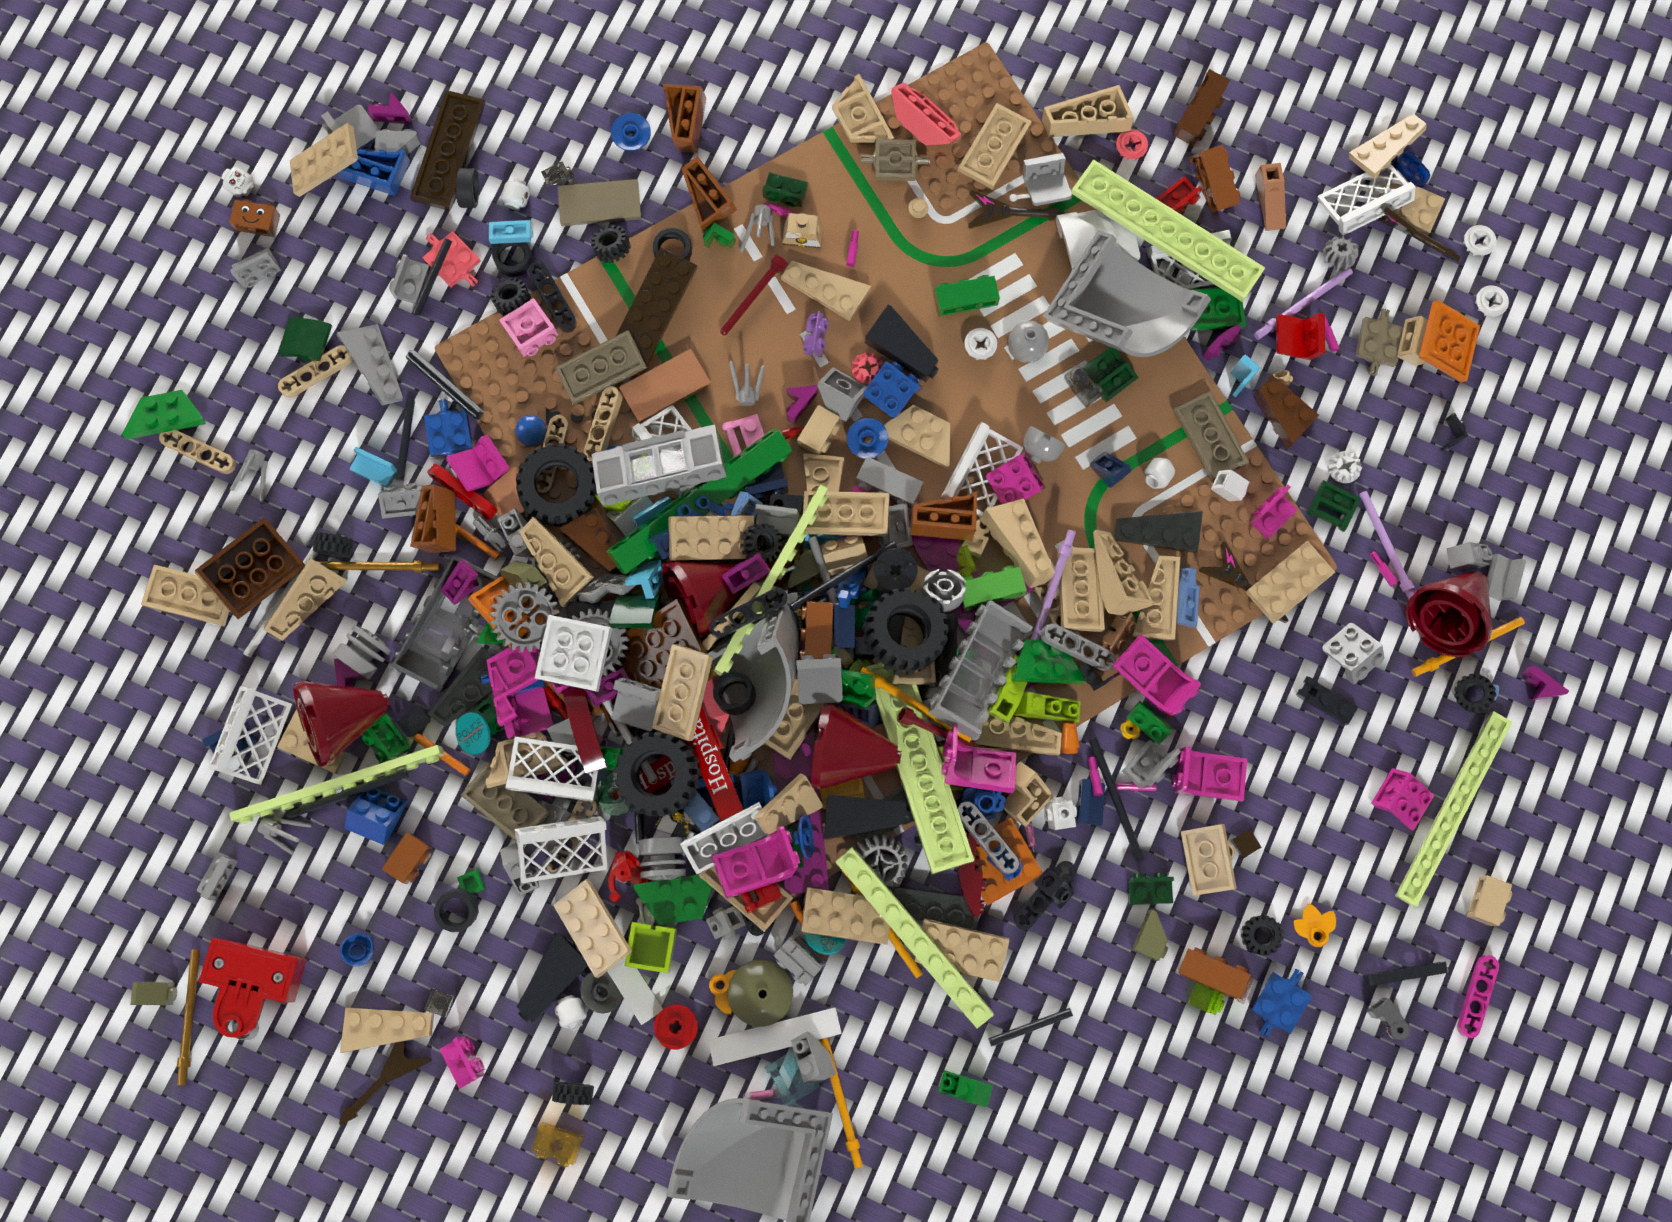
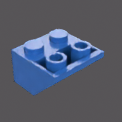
[344,788,407,845]

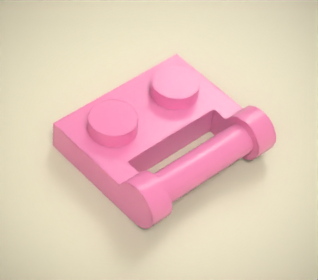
[722,414,764,458]

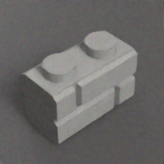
[774,932,827,986]

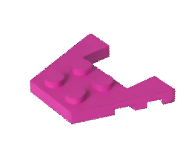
[487,646,571,727]

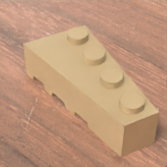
[1042,85,1134,137]
[980,499,1055,588]

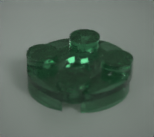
[595,773,633,816]

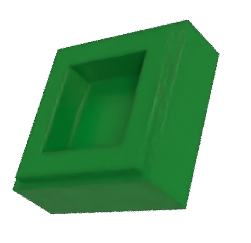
[457,869,486,895]

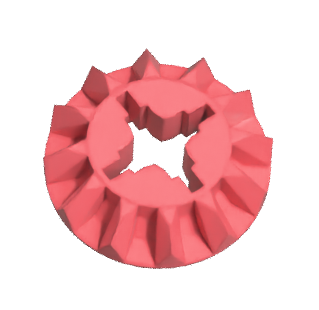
[1116,129,1148,161]
[852,352,884,384]

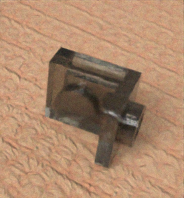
[541,161,574,187]

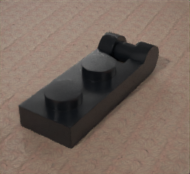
[1296,676,1358,726]

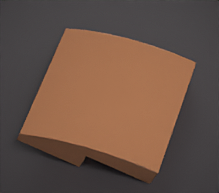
[483,466,526,517]

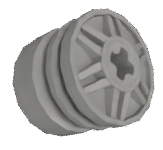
[332,625,391,680]
[639,837,686,881]

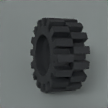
[591,225,631,263]
[490,277,531,316]
[740,524,782,562]
[312,532,354,559]
[1454,674,1497,713]
[1241,915,1284,955]
[552,1082,594,1105]

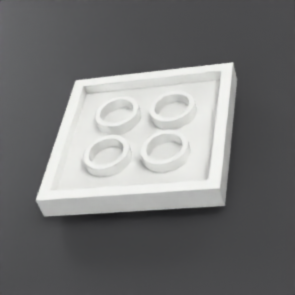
[535,615,612,692]

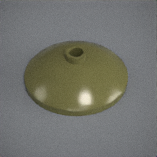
[728,959,793,1027]

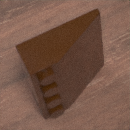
[194,517,305,620]

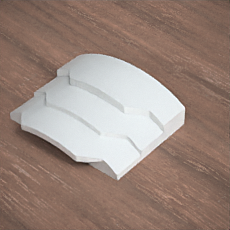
[1055,210,1140,272]

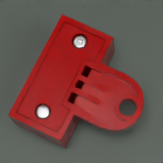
[199,938,307,1038]

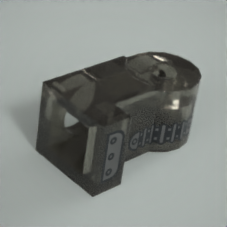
[1064,366,1103,408]

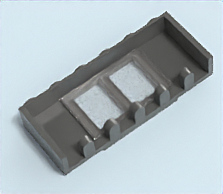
[391,555,499,692]

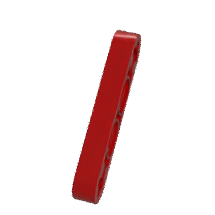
[427,464,498,520]

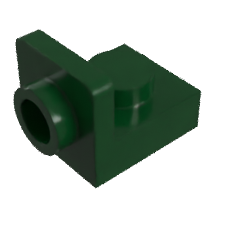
[473,697,505,735]

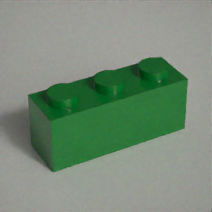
[933,275,1000,317]

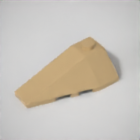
[1093,530,1154,615]

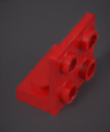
[1276,313,1326,360]

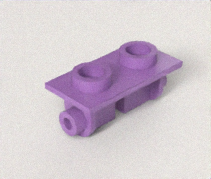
[803,311,829,357]

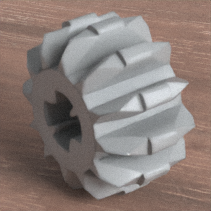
[1322,235,1359,271]

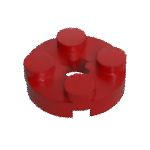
[654,1004,698,1050]

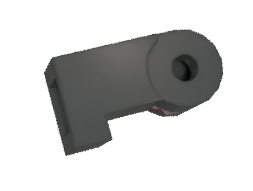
[1366,998,1410,1040]

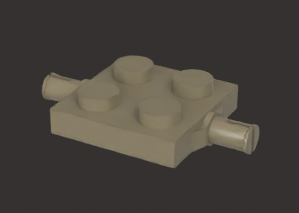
[861,139,930,181]
[1355,309,1404,376]

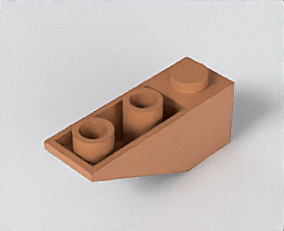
[1255,163,1286,231]

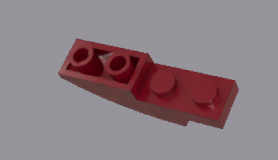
[957,828,986,918]

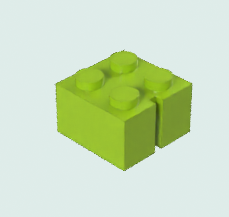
[624,922,677,973]

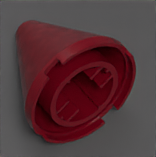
[662,560,754,641]
[1406,571,1492,657]
[293,681,390,767]
[811,703,902,790]

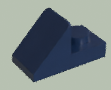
[1089,452,1132,488]

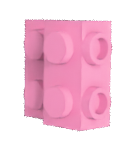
[499,298,558,357]

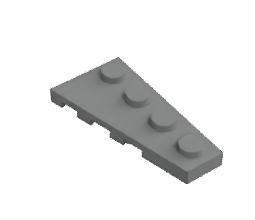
[337,324,403,405]

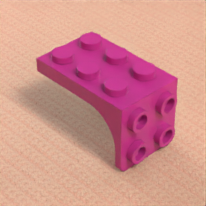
[1112,635,1201,716]
[941,725,1016,794]
[1171,746,1247,802]
[711,826,800,899]

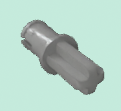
[473,516,509,553]

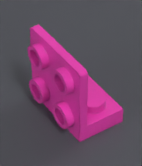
[446,435,510,491]
[986,452,1046,504]
[1250,485,1298,540]
[504,687,554,739]
[1371,768,1434,830]
[440,1036,485,1089]

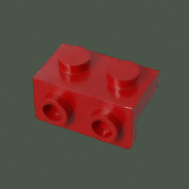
[1156,176,1203,214]

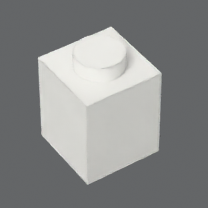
[1211,470,1249,501]

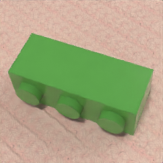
[962,566,1027,612]

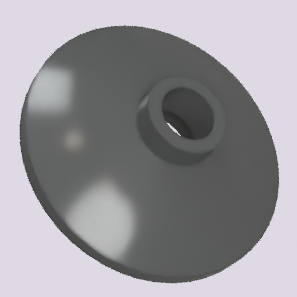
[580,972,622,1014]

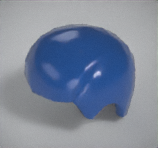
[515,415,547,446]
[340,933,375,967]

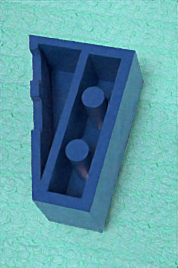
[337,150,410,196]

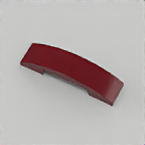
[562,687,607,774]

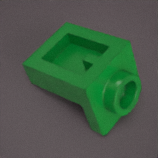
[703,223,736,249]

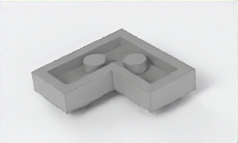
[577,573,636,603]

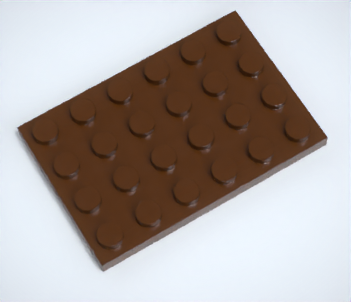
[600,599,717,737]

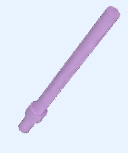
[1254,267,1353,340]
[1359,491,1415,600]
[1031,529,1076,640]

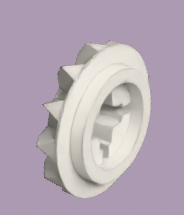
[1463,225,1496,257]
[1475,286,1509,318]
[965,328,997,360]
[1328,451,1362,483]

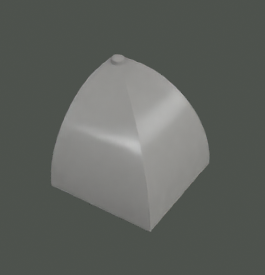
[1043,230,1211,357]
[706,601,800,762]
[666,1098,833,1222]

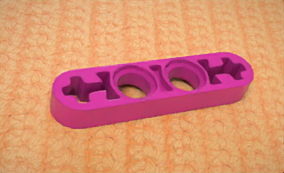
[1457,955,1499,1038]

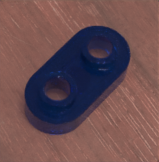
[1395,151,1430,187]

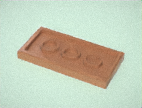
[619,349,711,424]

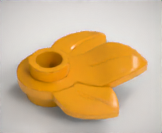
[1293,904,1336,947]
[709,970,736,1014]

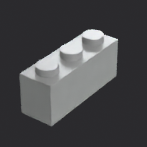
[856,456,924,509]

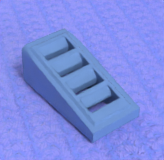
[730,491,763,519]
[835,702,879,727]

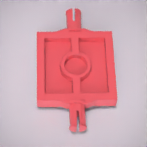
[422,231,481,288]

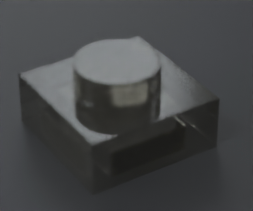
[424,988,455,1017]

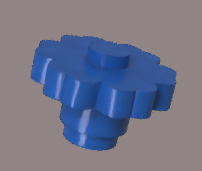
[961,787,1006,821]

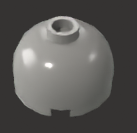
[1008,320,1049,363]
[1023,426,1066,464]
[923,569,966,612]

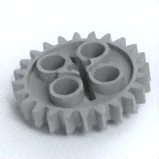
[488,582,559,652]
[572,609,629,676]

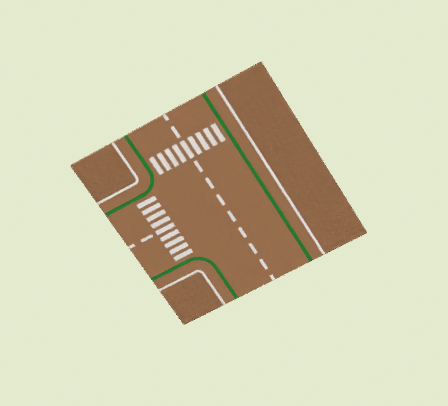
[435,42,1337,899]

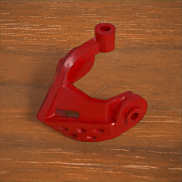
[608,850,650,903]

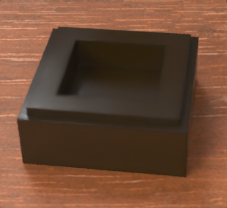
[1231,829,1262,859]

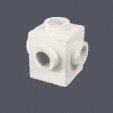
[1044,797,1077,830]

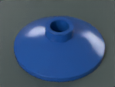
[611,113,651,151]
[847,418,888,459]
[793,815,814,859]

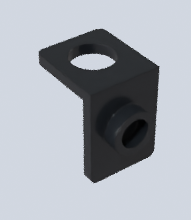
[1440,413,1468,451]
[1079,663,1120,691]
[391,705,431,740]
[1034,868,1074,909]

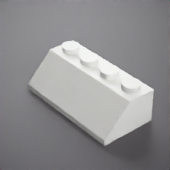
[680,802,774,874]

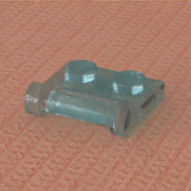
[764,1050,820,1106]

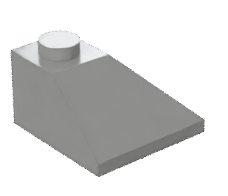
[817,367,868,422]

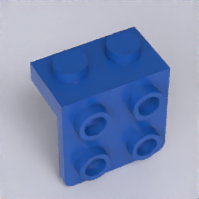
[863,361,923,418]
[739,769,777,810]

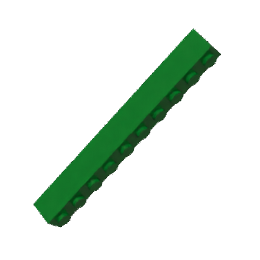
[606,429,792,574]

